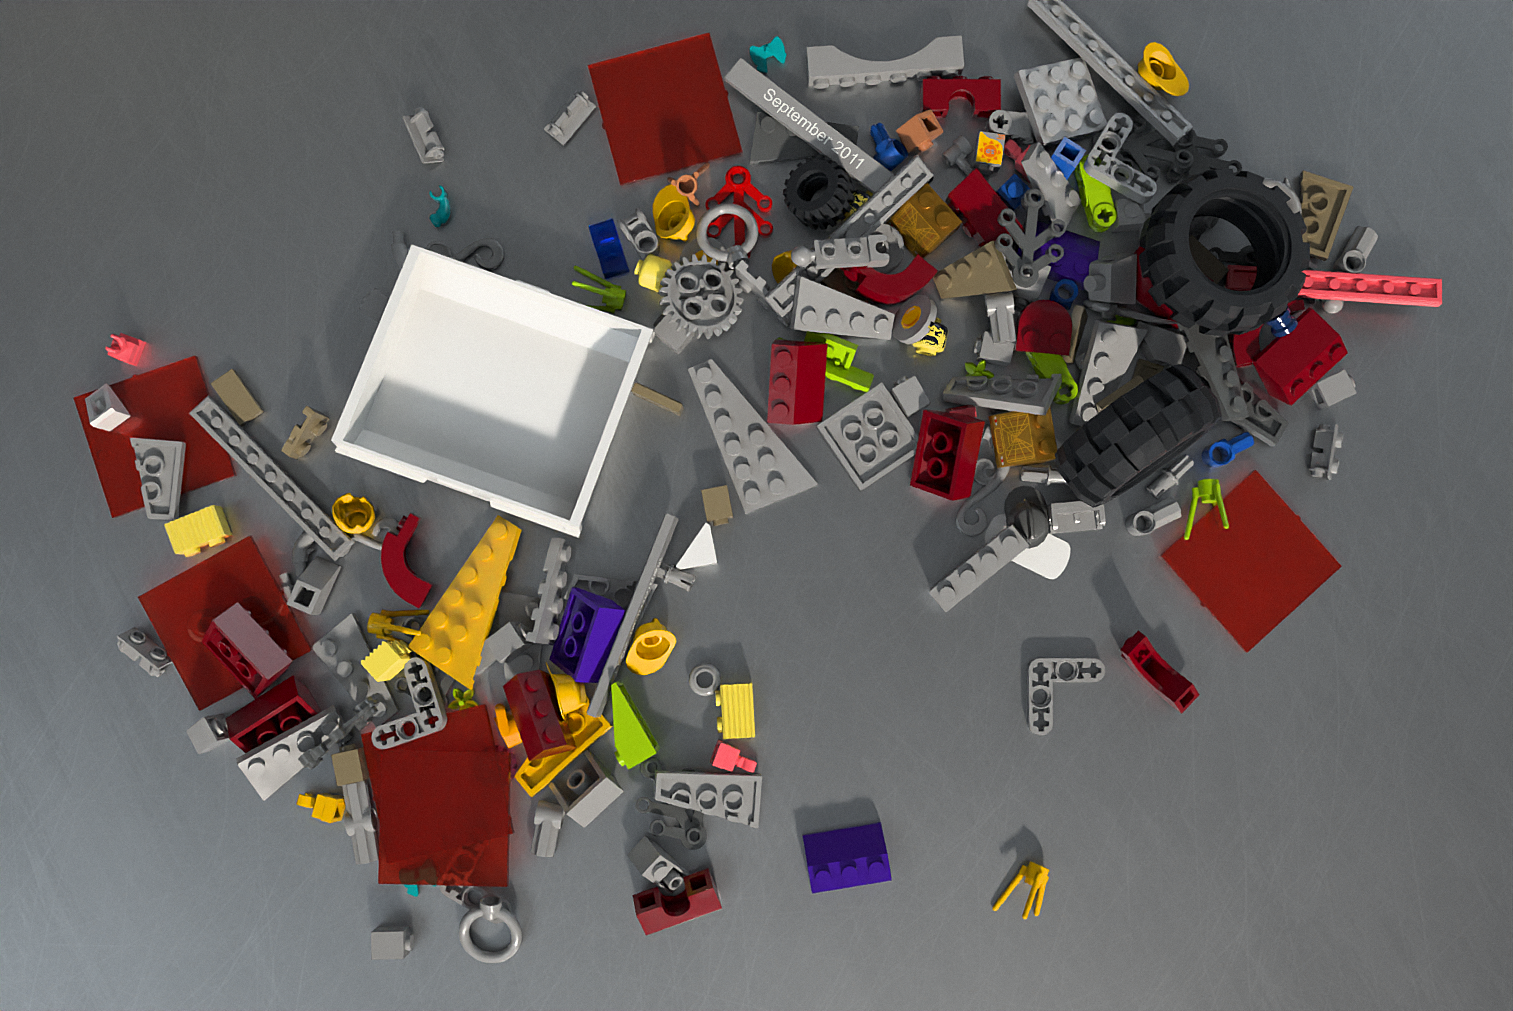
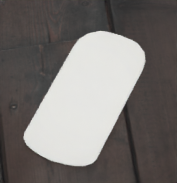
[985,514,1071,579]

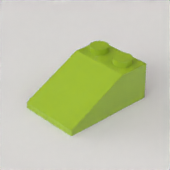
[611,680,660,770]

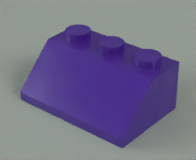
[1015,219,1100,291]
[549,587,625,683]
[802,822,892,894]

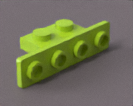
[777,331,874,392]

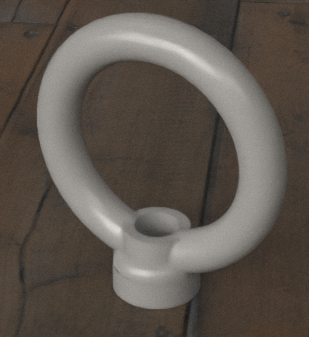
[696,203,758,269]
[458,895,522,963]

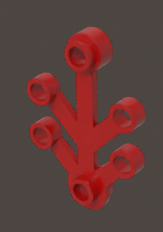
[705,166,773,260]

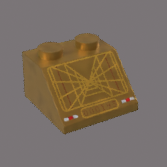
[886,183,962,259]
[989,407,1057,468]

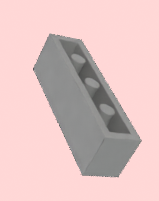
[929,522,1030,613]

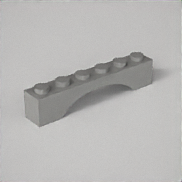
[806,35,964,89]

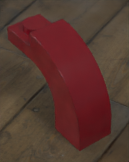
[841,254,938,304]
[1227,299,1305,368]
[381,513,434,608]
[1120,630,1200,714]

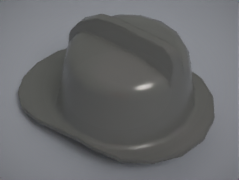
[1005,486,1049,549]

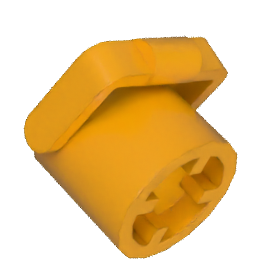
[493,703,522,749]

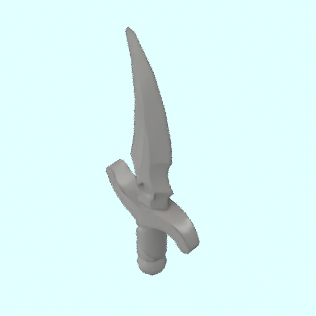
[1083,299,1177,324]

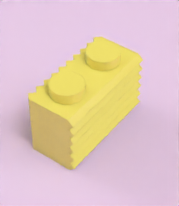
[164,505,232,557]
[361,640,413,682]
[715,682,755,739]

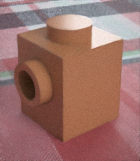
[896,109,944,153]

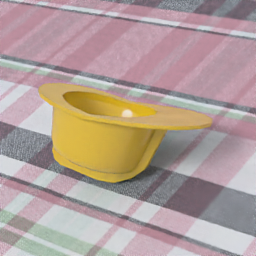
[1137,42,1189,96]
[653,184,695,242]
[626,618,676,675]
[545,662,587,721]

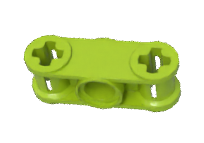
[1074,154,1117,233]
[1025,352,1078,405]

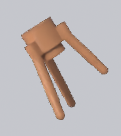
[667,163,710,206]

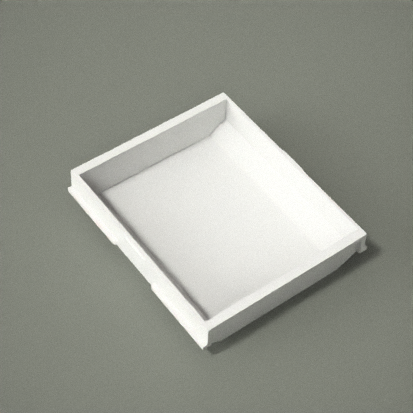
[331,245,655,538]

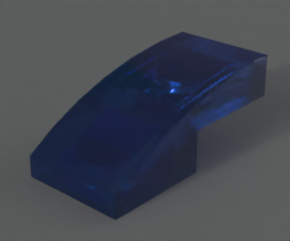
[588,218,630,279]

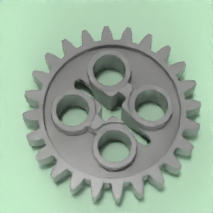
[658,254,744,339]

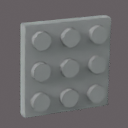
[1014,57,1107,147]
[817,382,919,492]

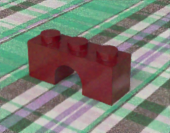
[920,76,1001,118]
[632,868,722,935]

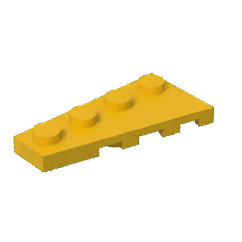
[514,694,613,797]

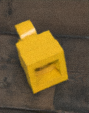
[296,793,346,823]

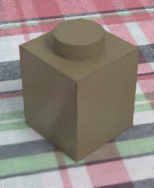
[701,485,733,526]
[331,744,370,786]

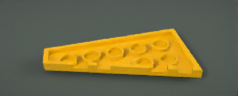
[408,515,522,690]

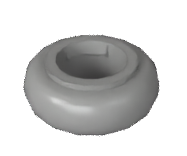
[689,663,721,696]

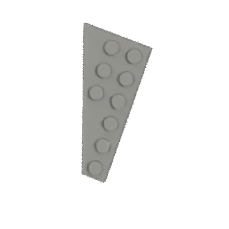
[688,359,818,514]

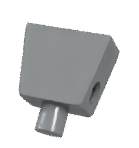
[1084,253,1137,304]

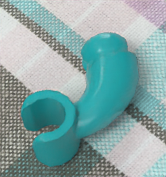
[429,185,451,227]

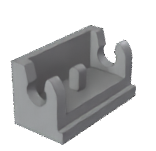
[1047,501,1106,534]

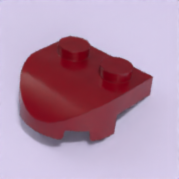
[1014,300,1072,356]

